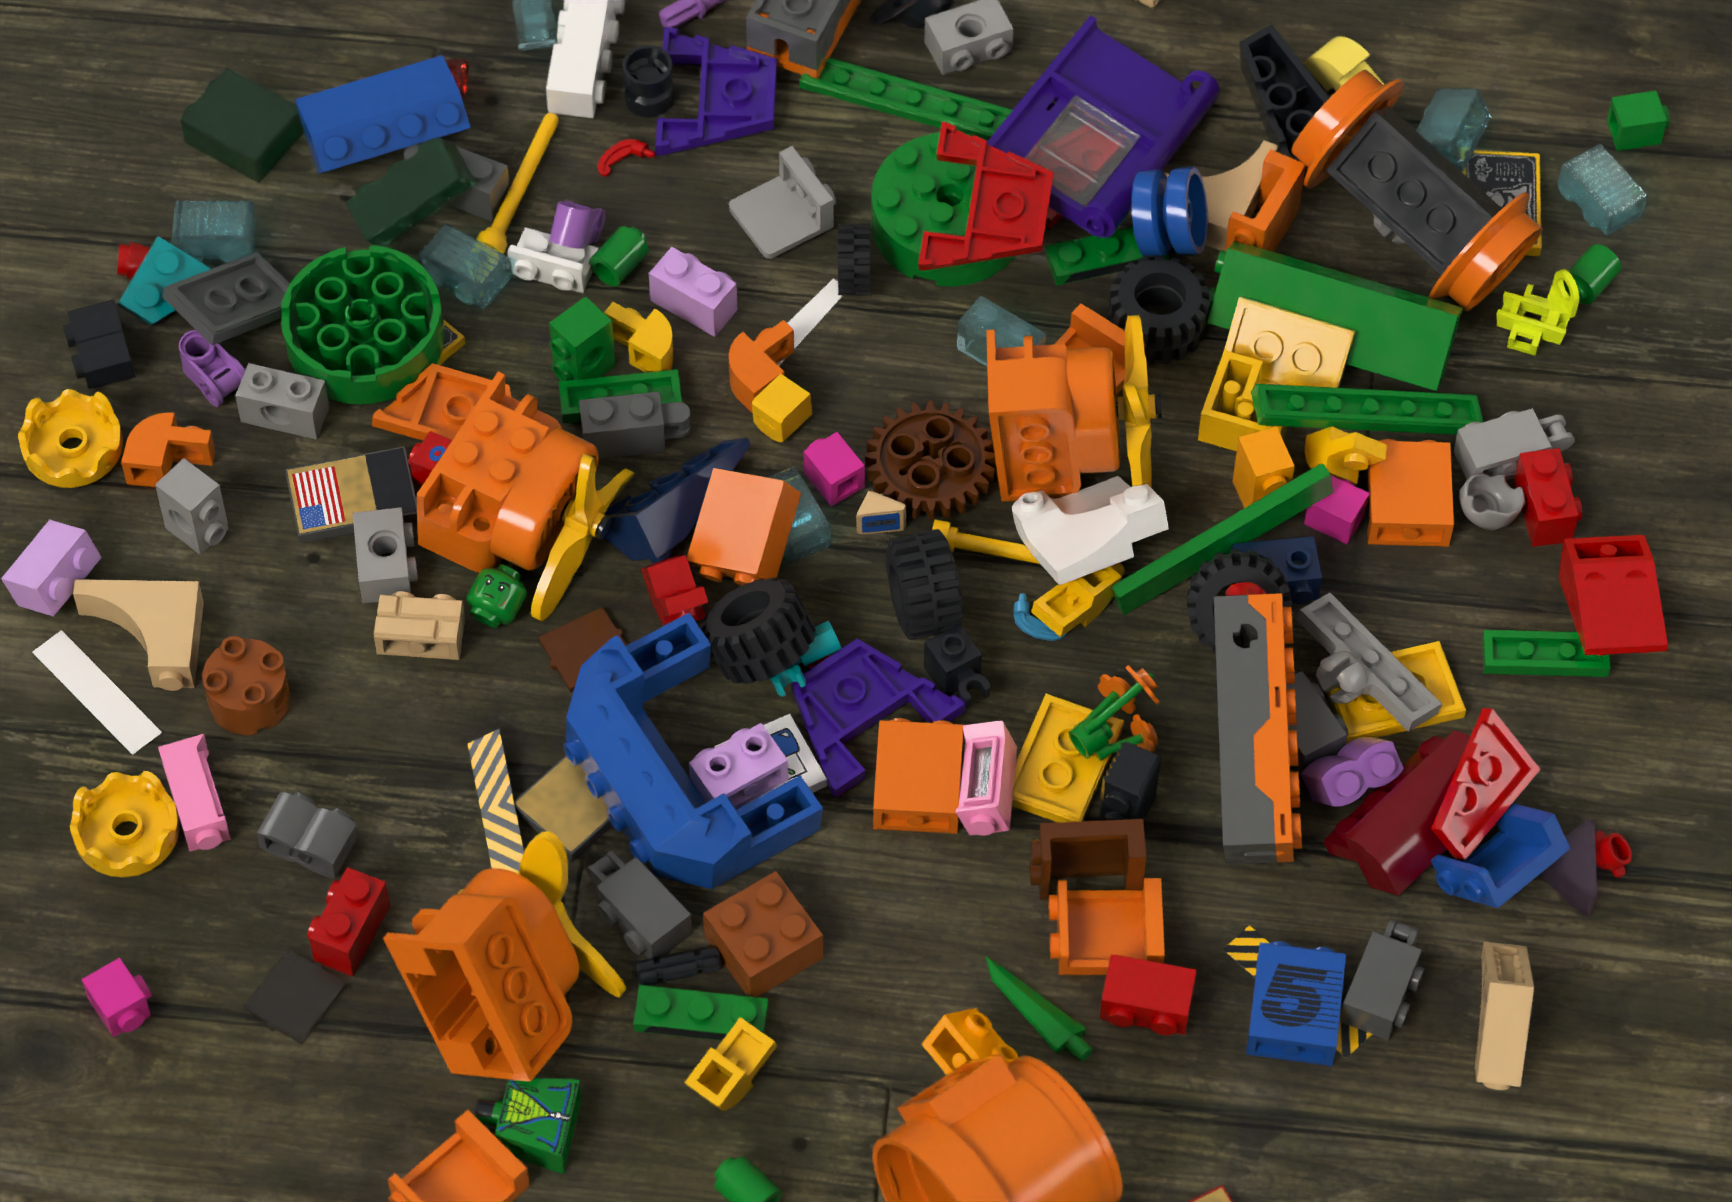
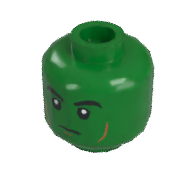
[466,564,527,629]

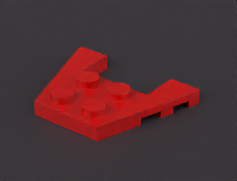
[918,122,1054,271]

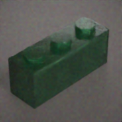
[346,138,476,247]

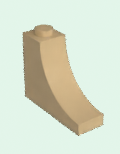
[1165,140,1278,250]
[73,579,204,691]
[1475,942,1534,1090]

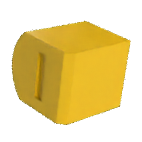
[751,374,812,442]

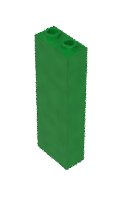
[1207,241,1463,391]

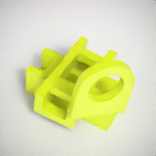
[1497,269,1579,356]

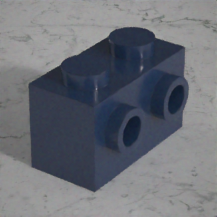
[1232,536,1322,604]

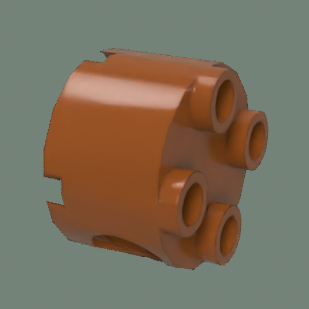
[202,636,291,736]

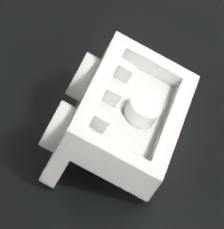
[507,228,599,293]

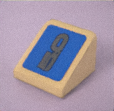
[856,491,906,534]

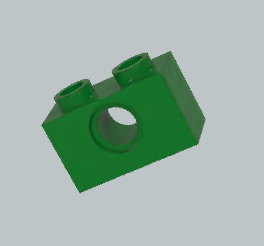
[549,296,615,381]

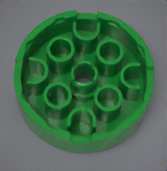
[871,132,1016,287]
[281,245,445,404]

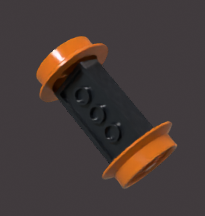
[1291,70,1543,311]

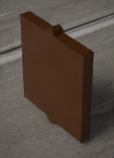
[538,607,627,693]

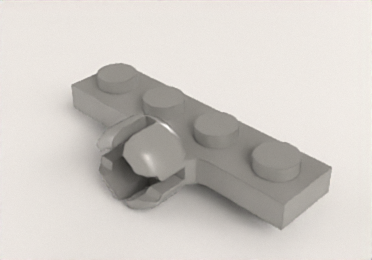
[1296,592,1442,732]

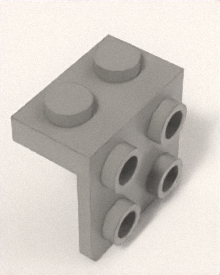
[729,146,836,259]

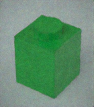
[1606,91,1670,151]

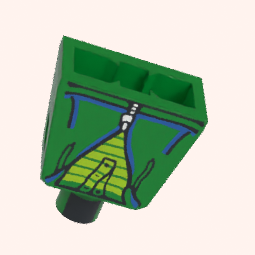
[475,1078,582,1174]

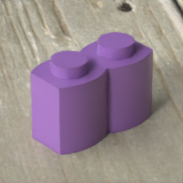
[1301,737,1404,806]

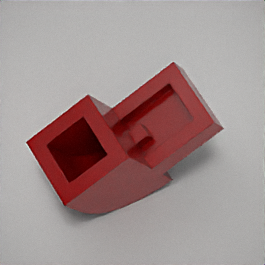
[640,555,708,626]

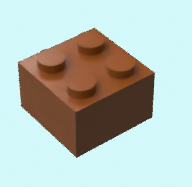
[703,871,823,997]

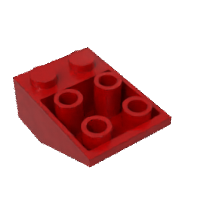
[1558,535,1668,656]

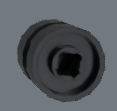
[623,45,674,118]

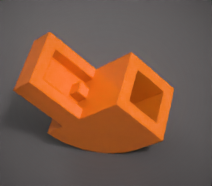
[729,320,794,414]
[121,412,216,487]

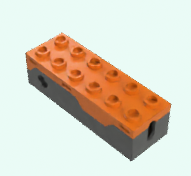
[746,0,861,79]
[1214,582,1302,864]

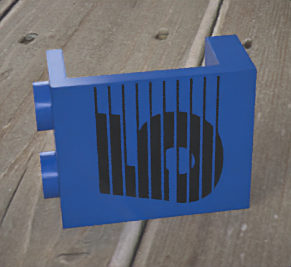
[1246,941,1346,1066]

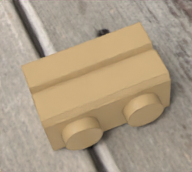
[374,591,465,660]

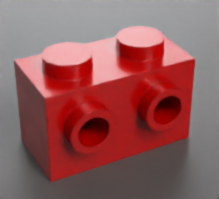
[1514,448,1582,547]
[307,867,390,976]
[1099,954,1196,1035]

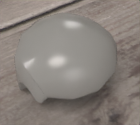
[1458,473,1526,530]

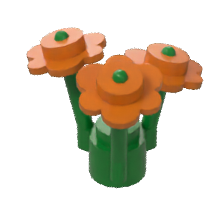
[1068,665,1160,761]

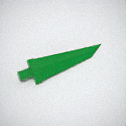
[985,956,1093,1062]

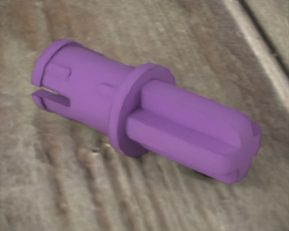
[659,0,726,28]

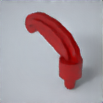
[597,139,655,177]

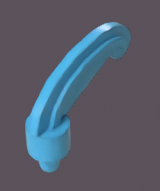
[1013,593,1067,641]

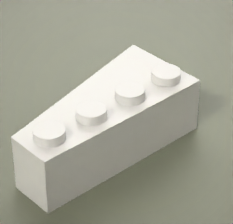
[546,0,625,118]

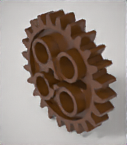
[865,401,996,521]

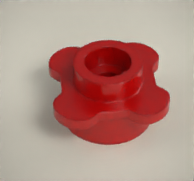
[1593,831,1632,878]

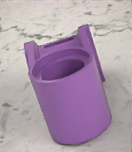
[549,200,606,249]
[179,330,245,407]

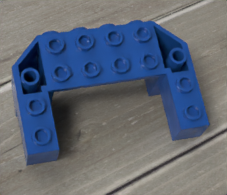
[563,613,823,889]

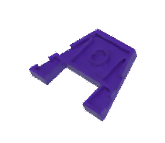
[656,27,777,155]
[791,639,965,798]

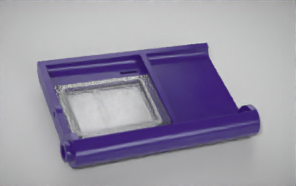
[987,15,1220,238]

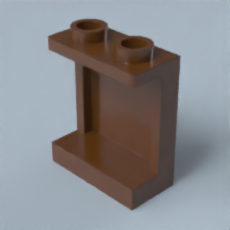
[1029,819,1147,900]

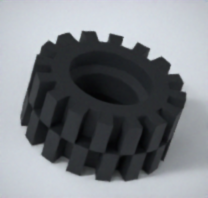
[838,224,870,295]

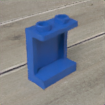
[1431,803,1571,908]

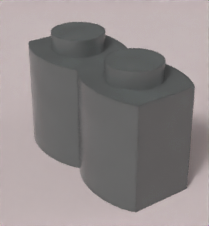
[257,792,358,878]

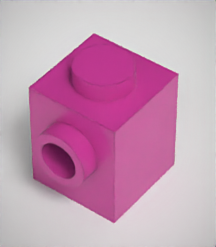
[804,432,865,507]
[1304,475,1370,545]
[81,958,152,1037]

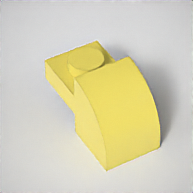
[1303,36,1384,92]

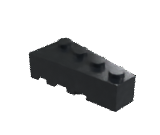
[1239,24,1329,186]

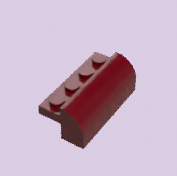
[1323,730,1470,896]

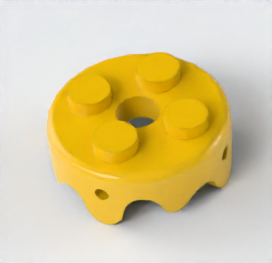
[18,389,123,488]
[70,771,180,878]

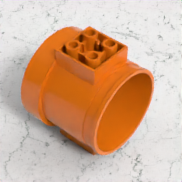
[873,1054,1123,1202]

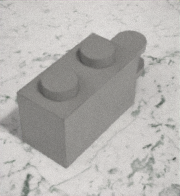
[1453,408,1575,480]

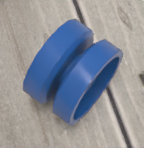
[1132,167,1208,258]

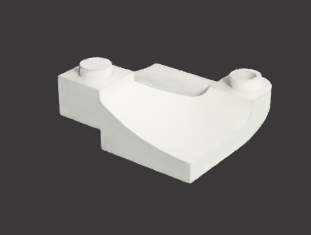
[1012,476,1169,585]

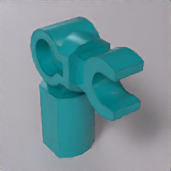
[770,620,842,697]

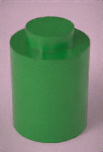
[589,226,649,287]
[1563,244,1622,304]
[714,1156,783,1202]

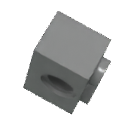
[924,0,1013,75]
[235,363,330,440]
[155,458,229,555]
[353,507,418,603]

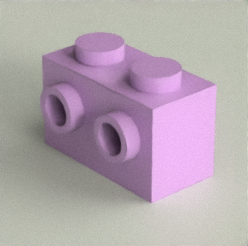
[649,247,738,337]
[1,520,102,617]
[689,723,789,809]

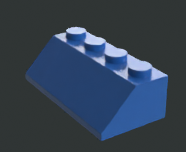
[294,55,471,174]

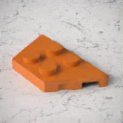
[372,363,511,441]

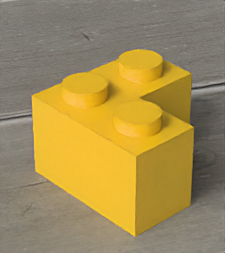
[1198,350,1287,451]

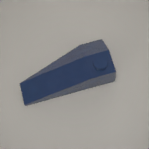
[604,438,751,563]

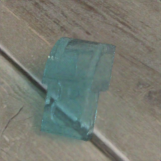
[511,0,557,51]

